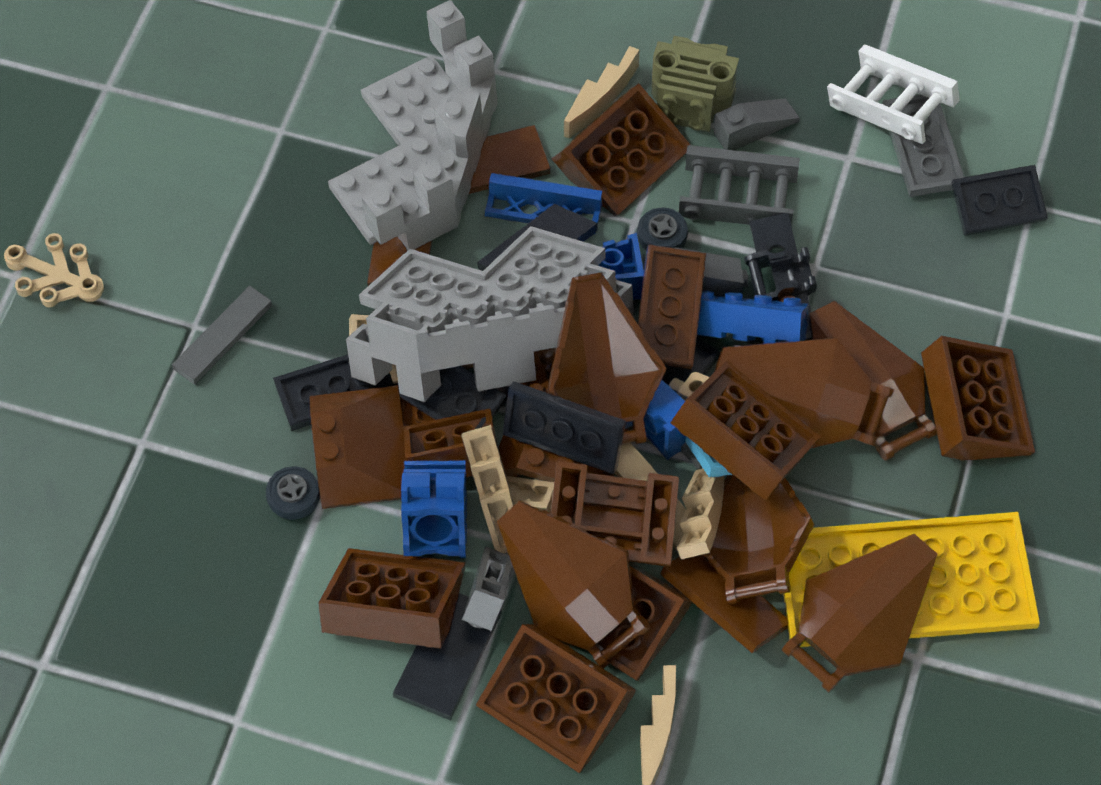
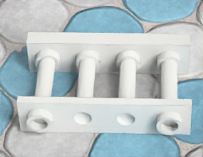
[827,44,960,144]

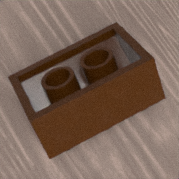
[403,409,500,477]

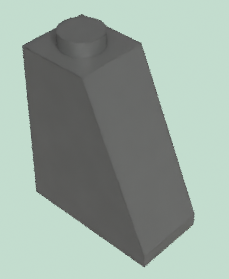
[675,248,748,297]

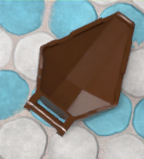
[547,272,667,444]
[808,301,937,461]
[714,338,894,448]
[701,474,815,605]
[497,500,650,668]
[781,534,937,693]

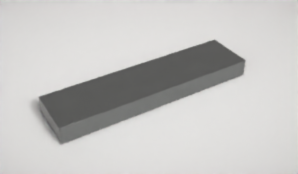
[172,286,272,385]

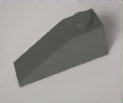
[714,98,800,150]
[462,546,512,631]

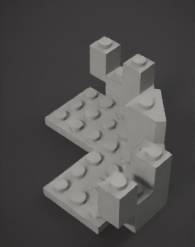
[328,0,498,250]
[346,226,634,402]

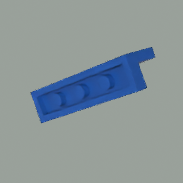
[485,173,602,235]

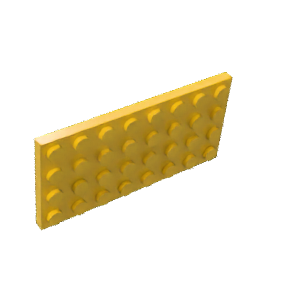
[783,512,1040,647]

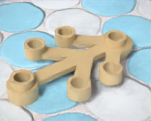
[4,233,104,307]

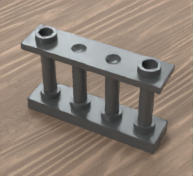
[679,145,800,226]

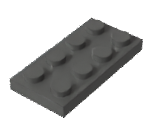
[882,95,964,197]

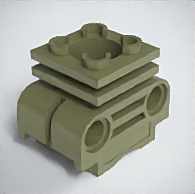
[651,35,739,132]

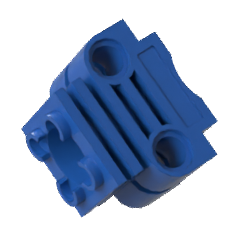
[401,461,467,558]

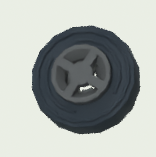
[637,207,688,251]
[266,466,320,520]

